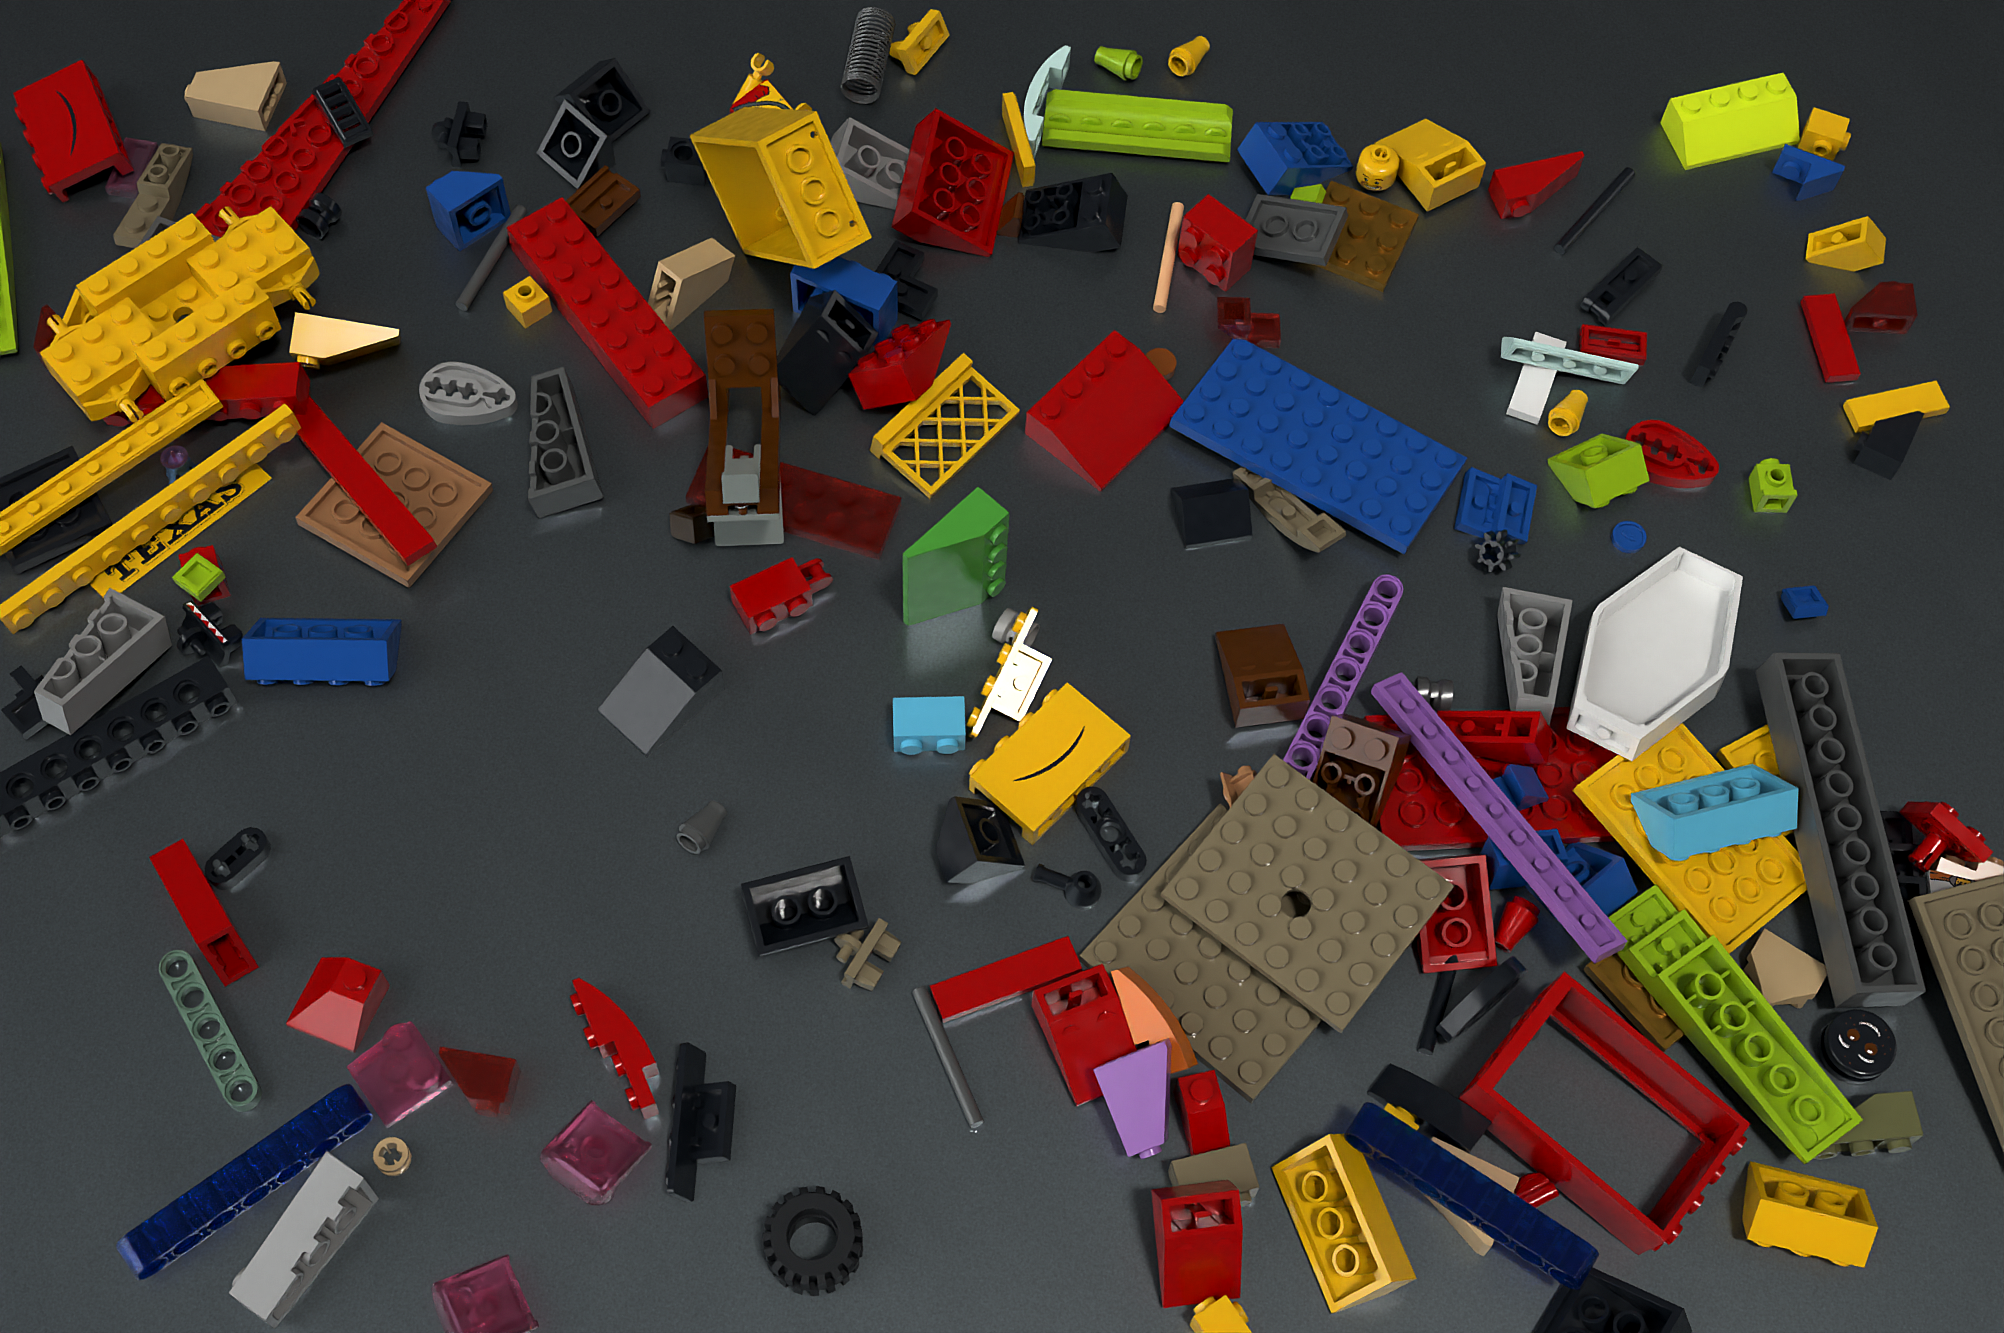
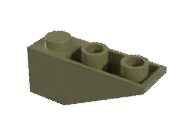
[1814,1091,1924,1160]

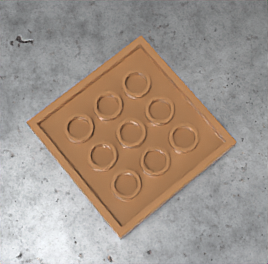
[296,422,493,588]

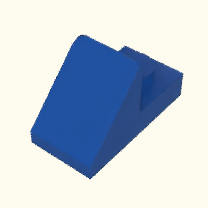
[1772,144,1845,201]
[1492,764,1549,811]

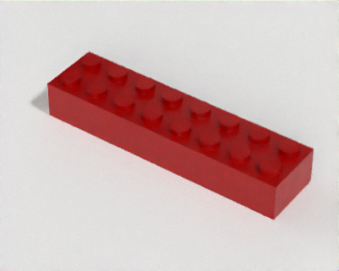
[506,197,709,429]

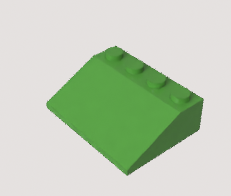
[902,487,1009,626]

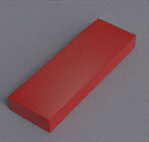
[1800,293,1861,383]

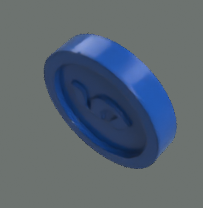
[1611,521,1647,554]

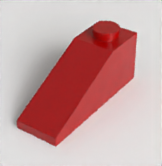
[1488,151,1585,219]
[1437,710,1552,764]

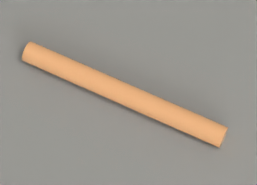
[1153,202,1184,313]

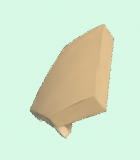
[1743,928,1827,1008]

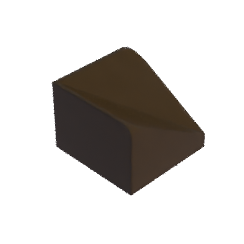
[669,503,715,544]

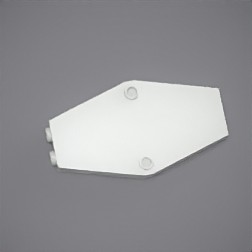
[1566,547,1743,761]

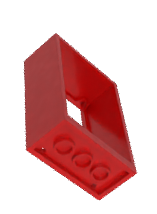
[1458,971,1751,1255]

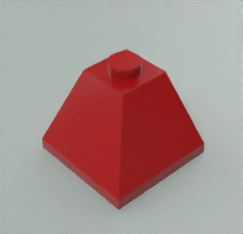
[286,957,390,1053]

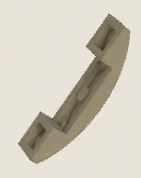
[1233,466,1346,553]

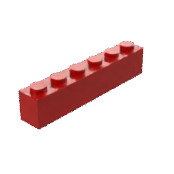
[103,362,310,427]

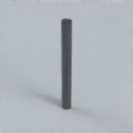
[456,205,527,311]
[912,986,984,1128]

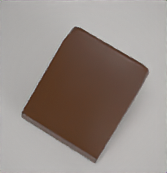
[996,192,1024,238]

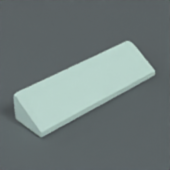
[1501,336,1638,385]

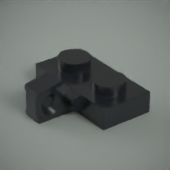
[1,665,49,740]

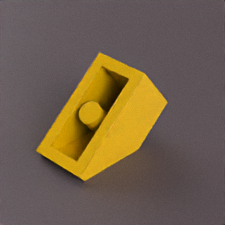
[1806,216,1886,272]

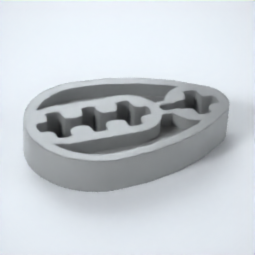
[419,362,518,425]

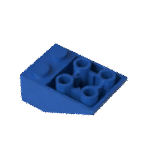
[1237,122,1354,196]

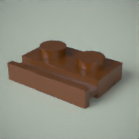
[566,165,641,237]

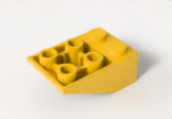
[1374,119,1486,212]

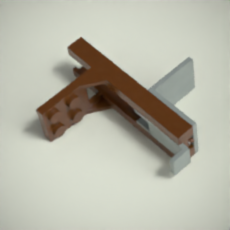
[704,309,784,546]

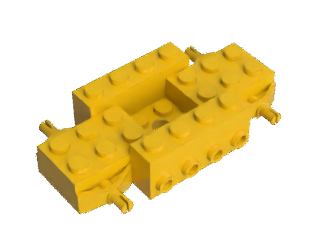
[39,206,320,422]

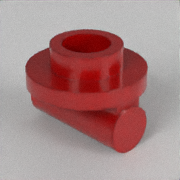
[1513,1173,1559,1214]

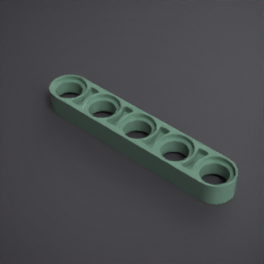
[159,950,262,1112]

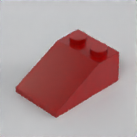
[1416,854,1497,973]

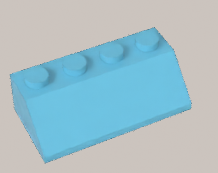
[1631,764,1799,861]

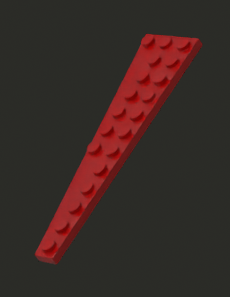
[194,0,452,238]

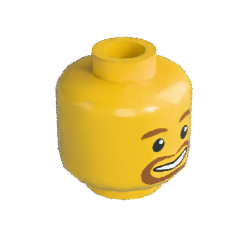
[1355,143,1400,191]

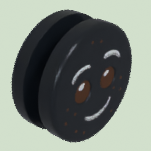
[1818,1009,1897,1084]

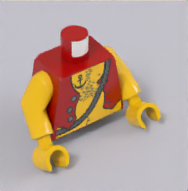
[730,53,812,114]

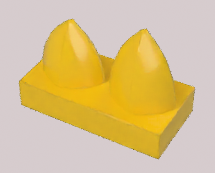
[889,9,950,75]

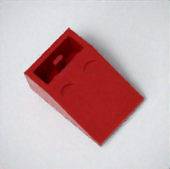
[848,319,951,410]
[1032,963,1137,1107]
[1151,1180,1243,1308]

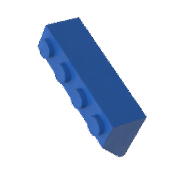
[242,618,402,686]

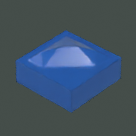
[1780,585,1829,619]

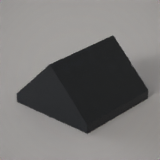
[536,99,616,189]
[1171,478,1252,549]

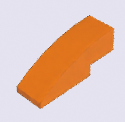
[1111,967,1198,1074]

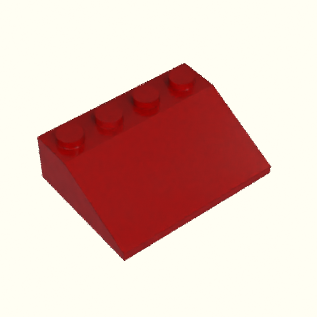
[892,108,1014,257]
[1025,330,1184,492]

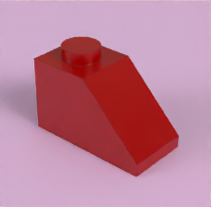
[1173,1070,1230,1156]

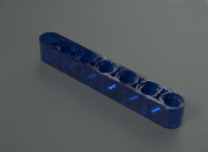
[116,1084,373,1281]
[1344,1102,1599,1290]

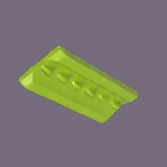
[1042,89,1233,162]

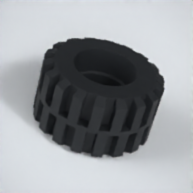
[763,1186,863,1296]

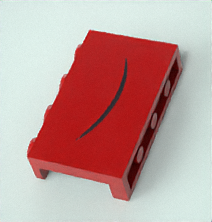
[13,59,134,203]

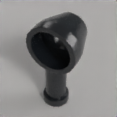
[1033,863,1102,909]

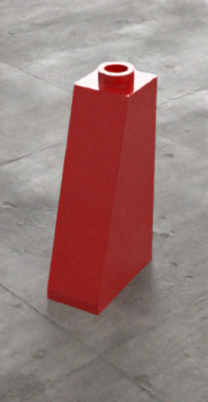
[149,839,259,987]

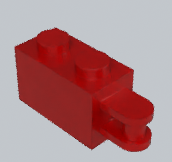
[730,557,833,635]

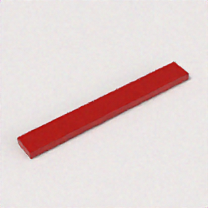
[295,396,437,566]

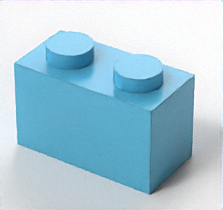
[893,696,966,755]

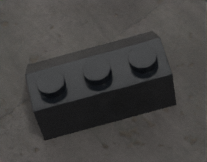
[741,856,869,957]

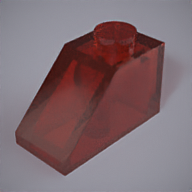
[1844,281,1918,334]
[438,1046,521,1117]

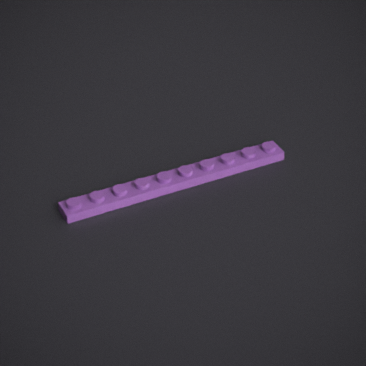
[1371,672,1627,964]

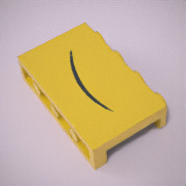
[969,682,1131,845]

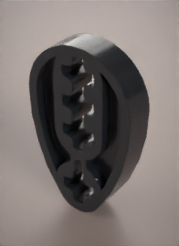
[1436,956,1528,1043]

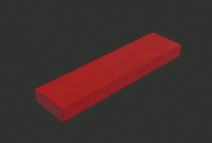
[930,936,1082,1023]

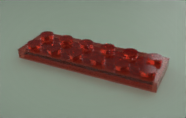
[686,447,902,560]

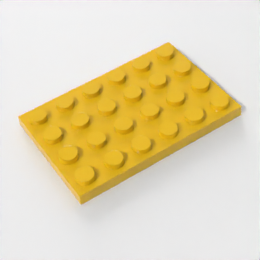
[1572,723,1807,954]

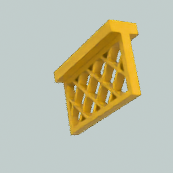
[870,353,1020,499]

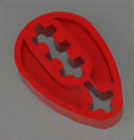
[1625,420,1719,489]

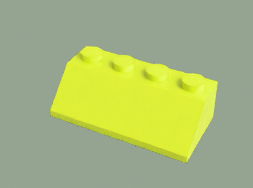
[1660,72,1800,170]

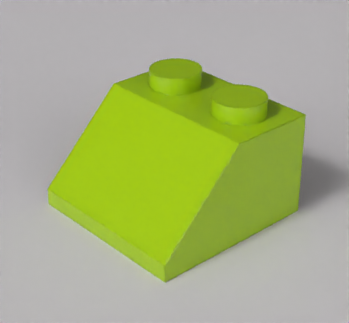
[1547,433,1650,508]

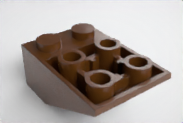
[1215,624,1310,728]
[1313,713,1411,828]

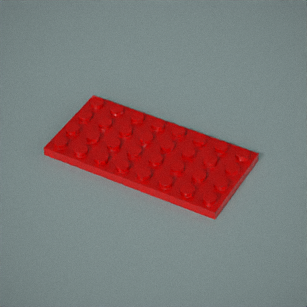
[1364,707,1618,851]

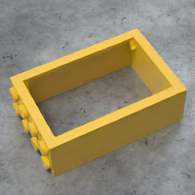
[689,107,872,269]

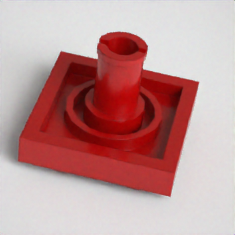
[1899,801,1993,872]

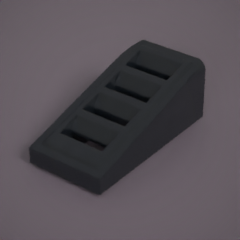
[312,77,374,148]

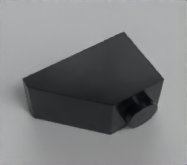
[1853,411,1924,480]

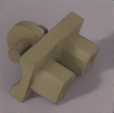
[834,918,902,991]

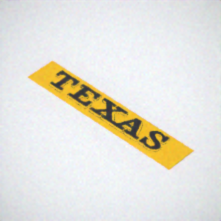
[89,463,272,598]

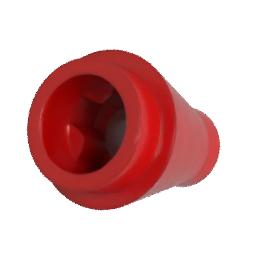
[1494,896,1540,953]

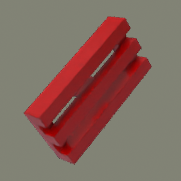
[1579,324,1647,366]

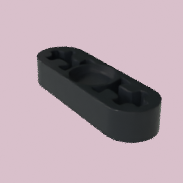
[1075,786,1147,882]

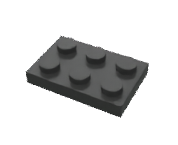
[1245,194,1348,266]

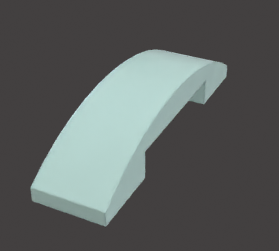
[1023,45,1071,158]

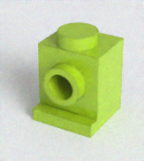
[1749,458,1798,513]

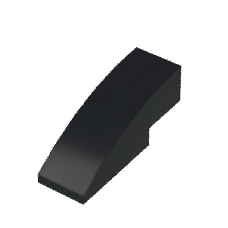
[1368,1063,1491,1153]

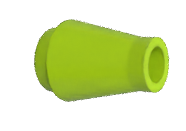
[1094,46,1143,81]

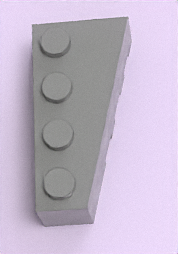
[1497,587,1573,725]
[34,588,172,735]
[229,1151,379,1329]

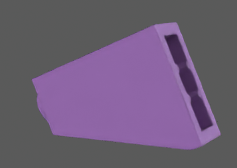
[1093,1038,1172,1159]

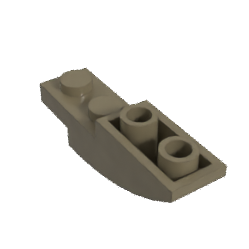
[113,143,193,248]

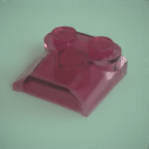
[346,1021,453,1128]
[540,1100,652,1205]
[431,1254,539,1333]

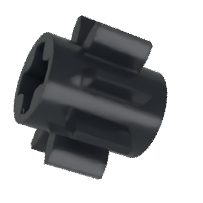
[1475,529,1521,572]

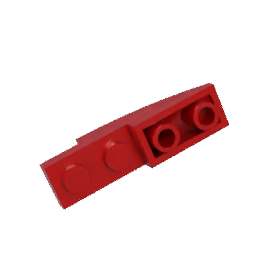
[570,978,659,1120]

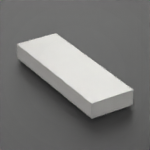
[1506,332,1567,425]

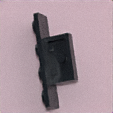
[666,1042,736,1202]

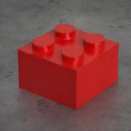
[1177,194,1258,292]

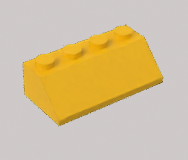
[1271,1133,1417,1314]

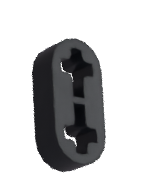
[204,827,271,890]

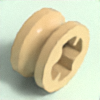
[373,1137,412,1176]

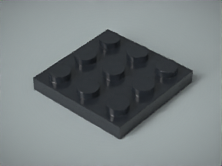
[0,446,113,575]

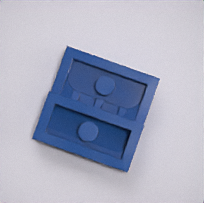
[1454,467,1537,545]

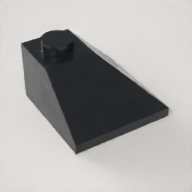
[936,796,1025,884]

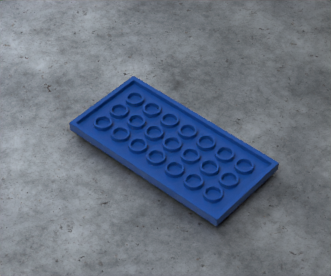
[1169,335,1467,555]

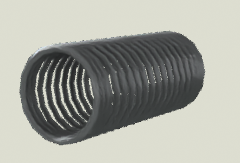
[840,7,896,104]

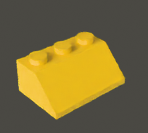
[1742,1161,1878,1268]

